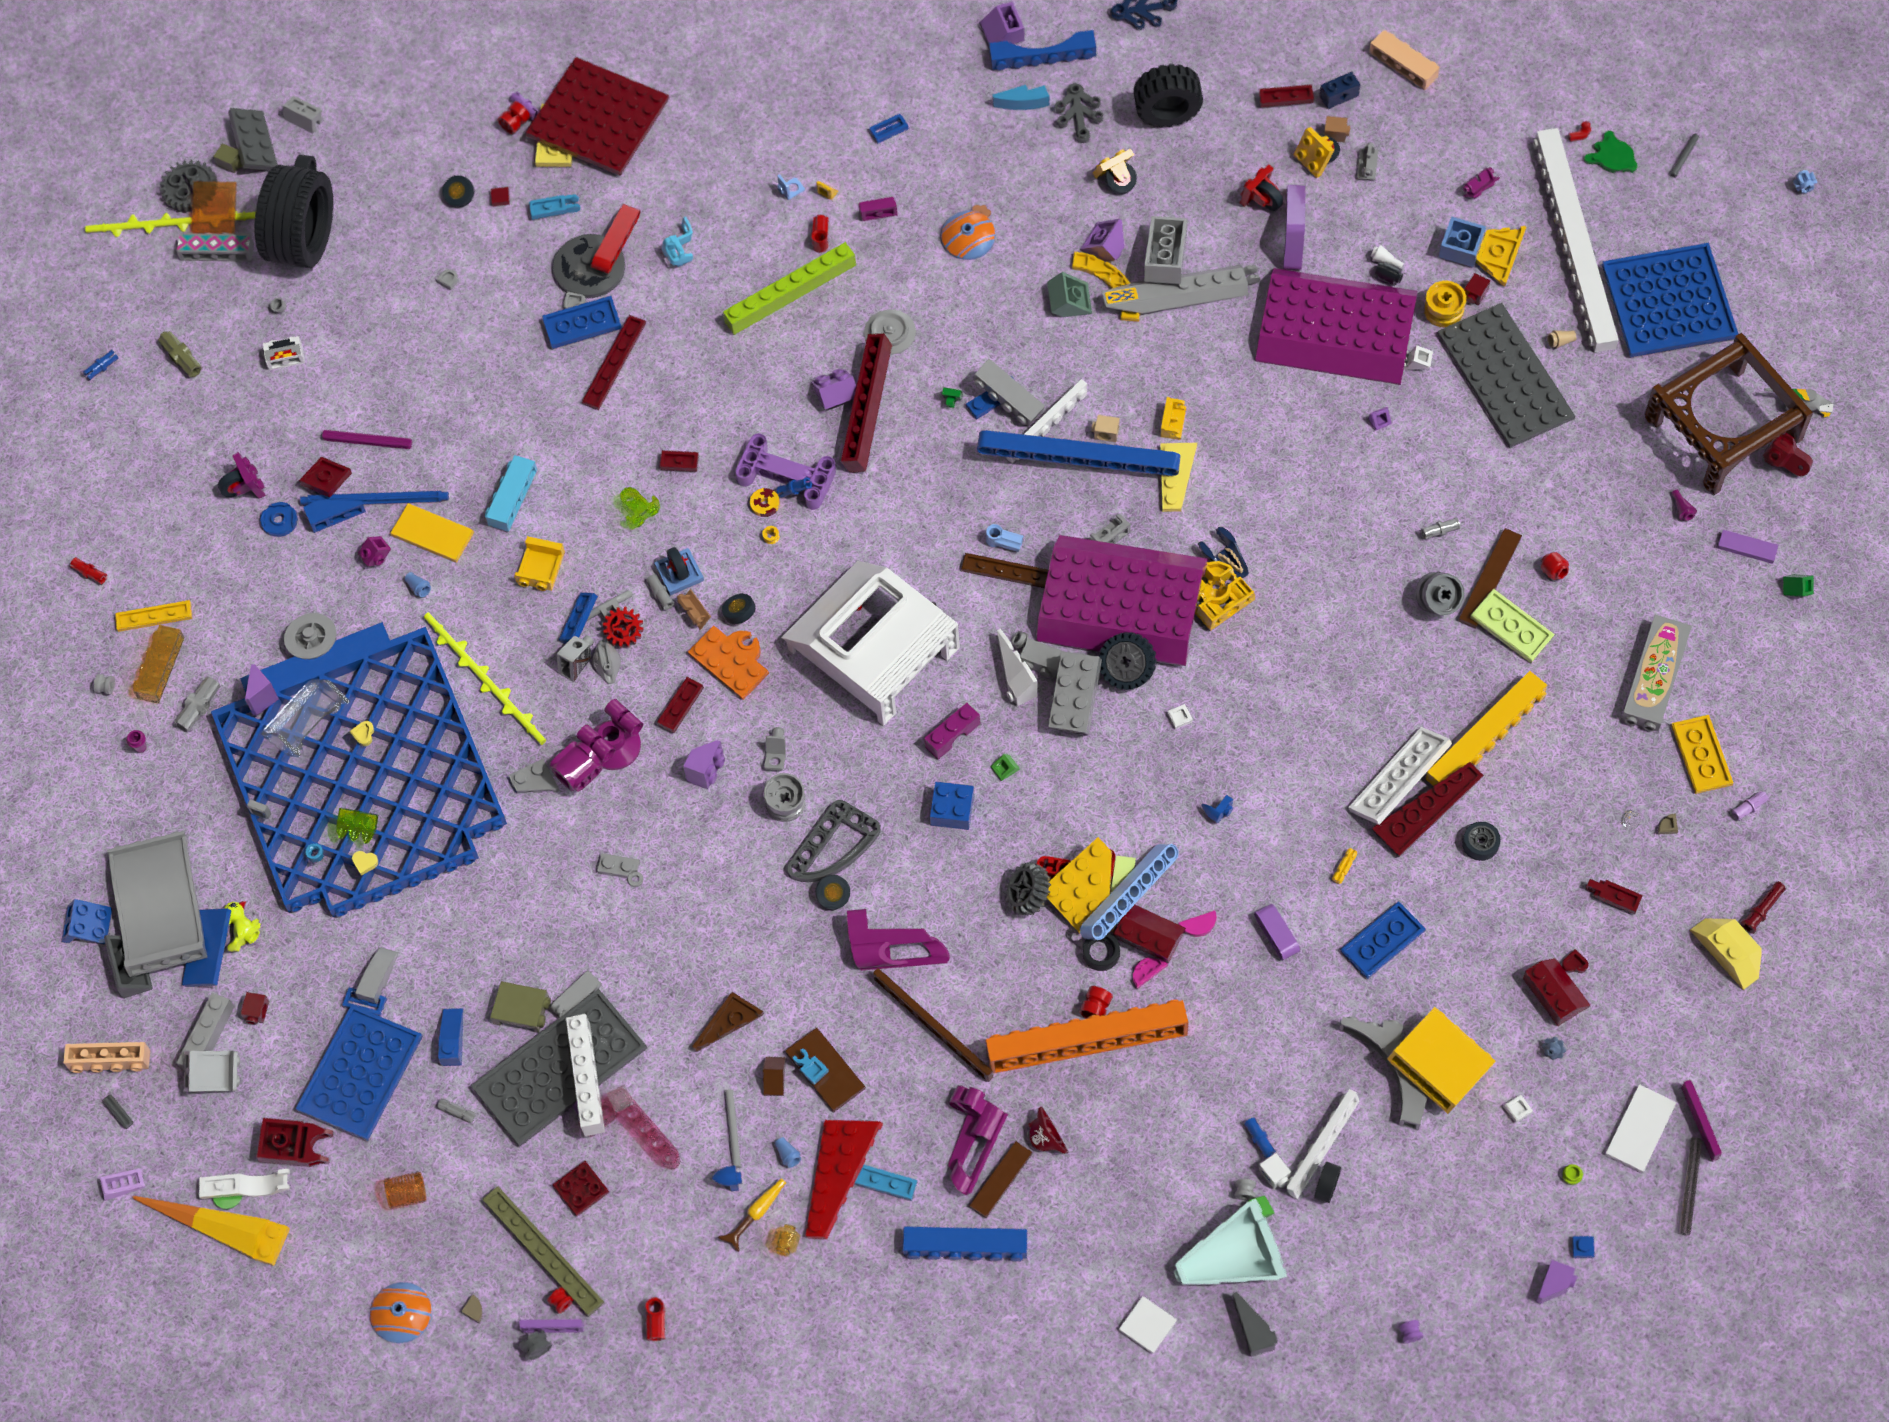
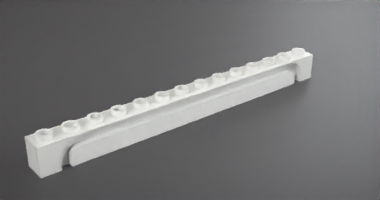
[1533,128,1618,353]

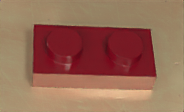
[660,450,699,472]

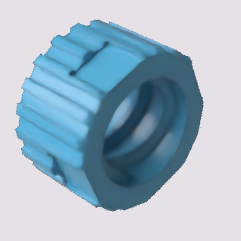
[305,843,324,862]

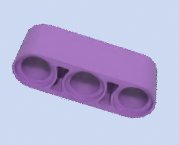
[1254,904,1300,961]

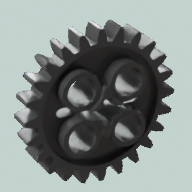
[160,159,218,212]

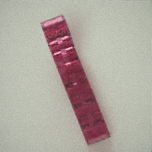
[579,1088,681,1170]

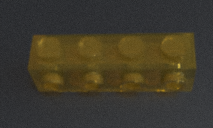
[133,625,185,704]

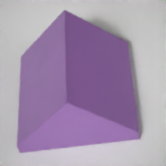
[245,664,278,715]

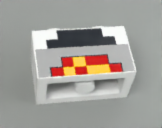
[263,336,305,370]

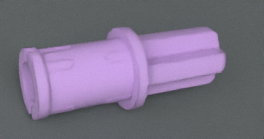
[1731,791,1769,821]

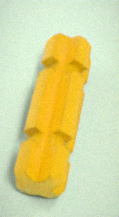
[1332,848,1357,884]

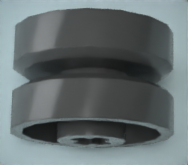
[1415,572,1464,615]

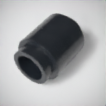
[1375,262,1403,285]

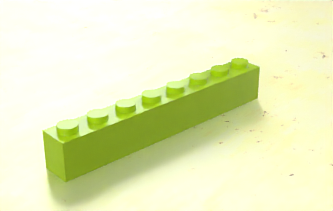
[723,242,856,335]

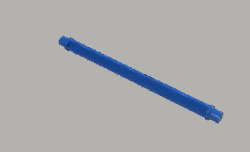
[300,491,449,505]

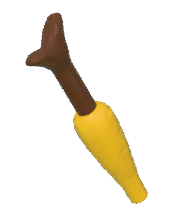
[718,1178,786,1252]

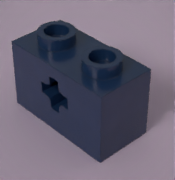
[1320,71,1361,109]

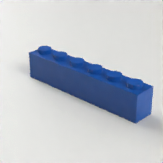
[903,1227,1028,1261]

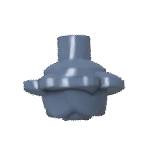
[1542,1036,1566,1060]

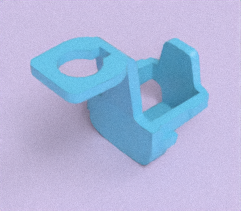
[662,217,693,267]

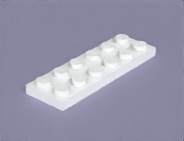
[1348,727,1452,825]

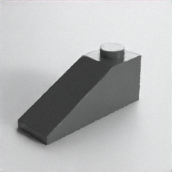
[1232,1292,1278,1357]

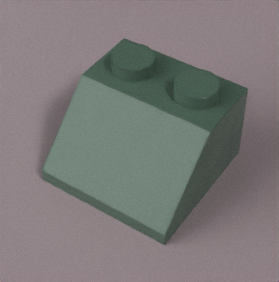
[1047,272,1092,317]

